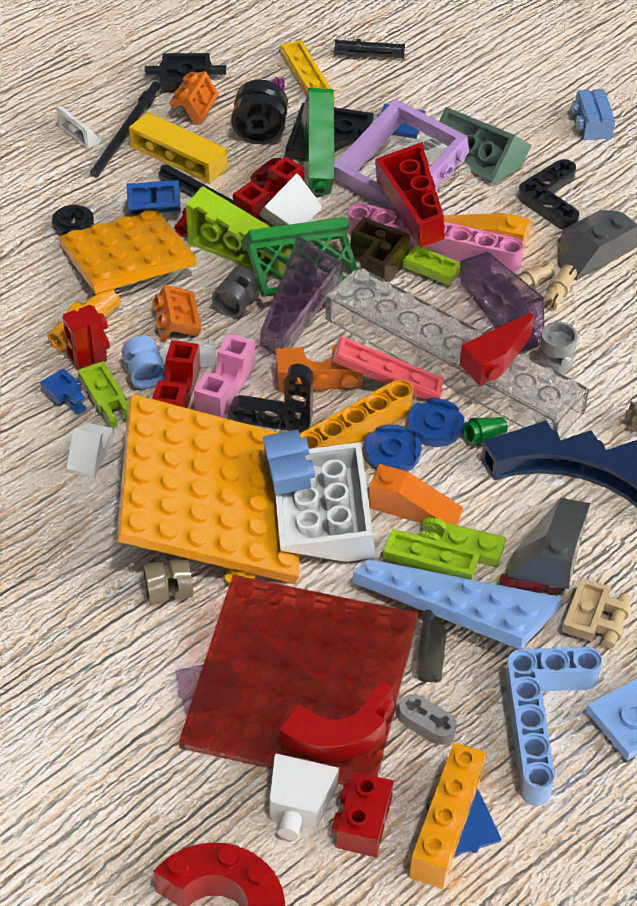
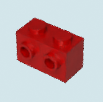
[331,771,394,857]

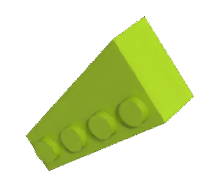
[186,186,294,278]

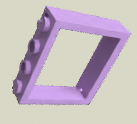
[334,98,469,211]

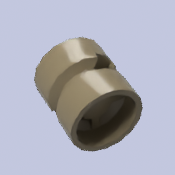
[143,557,194,604]

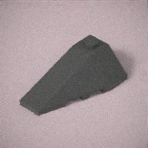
[507,498,590,589]

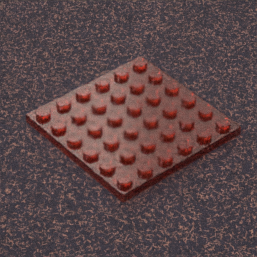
[179,575,418,785]

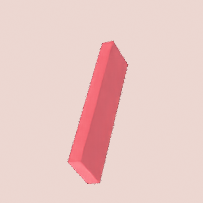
[332,336,444,400]

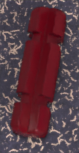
[499,573,561,594]

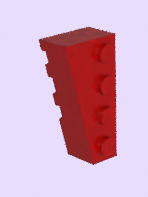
[375,142,445,248]

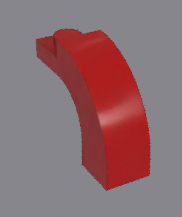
[280,681,395,762]

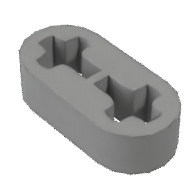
[399,694,456,745]

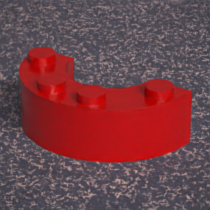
[153,843,285,906]

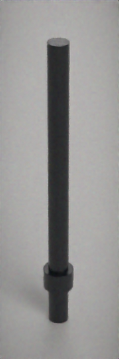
[90,81,161,178]

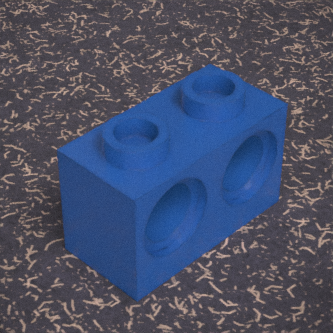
[126,180,181,214]

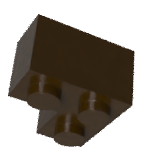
[350,217,410,290]

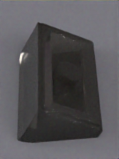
[416,610,447,683]

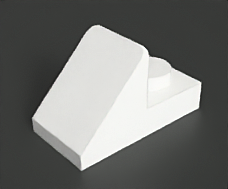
[66,423,114,478]

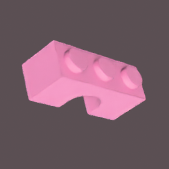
[193,334,255,418]

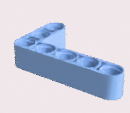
[505,647,602,806]

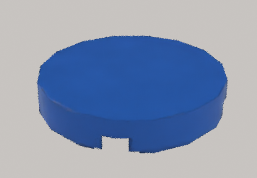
[407,398,464,447]
[363,425,422,471]

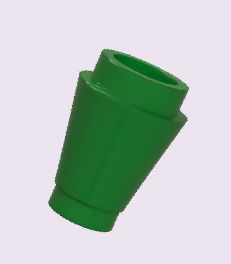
[462,417,508,446]

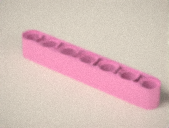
[347,203,524,273]

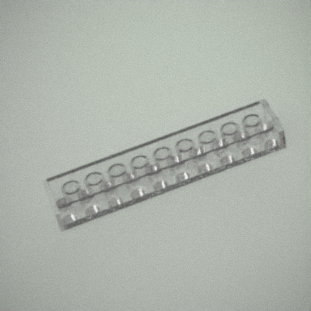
[325,267,589,438]

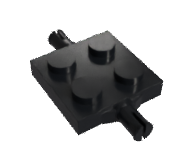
[145,53,227,91]

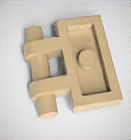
[562,577,631,649]

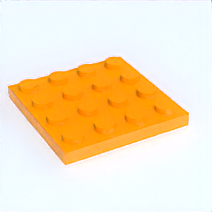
[59,210,196,294]

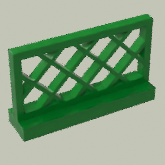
[241,217,360,297]

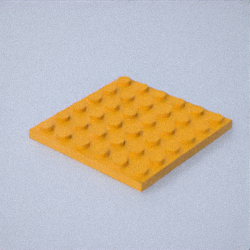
[117,394,299,584]

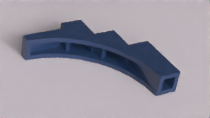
[481,420,637,508]

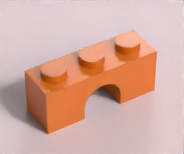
[276,345,363,392]

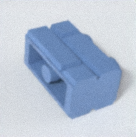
[571,89,615,140]

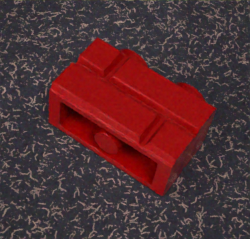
[62,304,110,371]

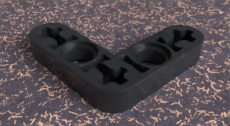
[518,159,580,230]
[228,364,313,432]

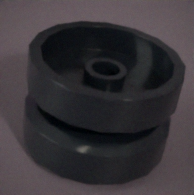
[231,79,288,145]

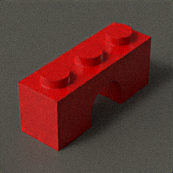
[233,157,304,222]
[152,340,201,408]

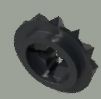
[52,205,94,235]

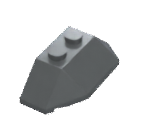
[559,210,637,281]

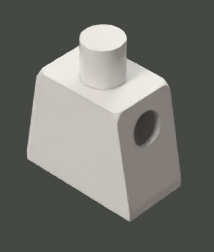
[259,174,322,227]
[269,754,339,840]

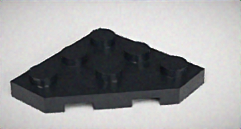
[286,103,374,158]

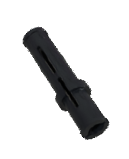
[334,39,405,59]

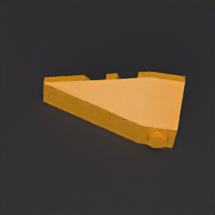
[444,213,533,251]

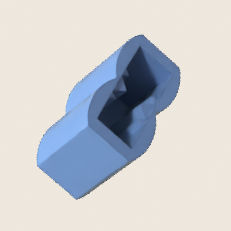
[262,429,315,495]

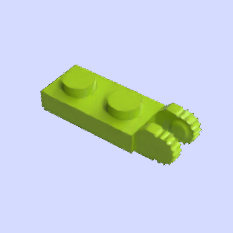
[77,361,128,428]
[418,517,506,567]

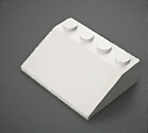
[276,442,376,562]

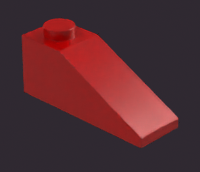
[459,312,534,386]

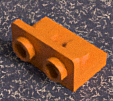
[169,71,219,125]
[152,285,202,341]

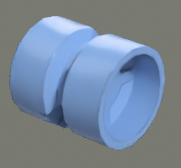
[121,336,165,389]

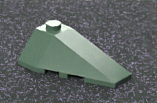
[439,107,532,183]

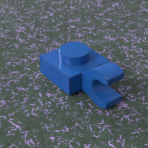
[40,369,87,415]

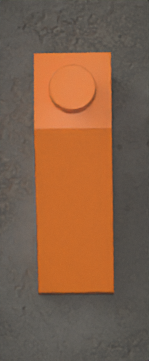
[369,464,463,525]

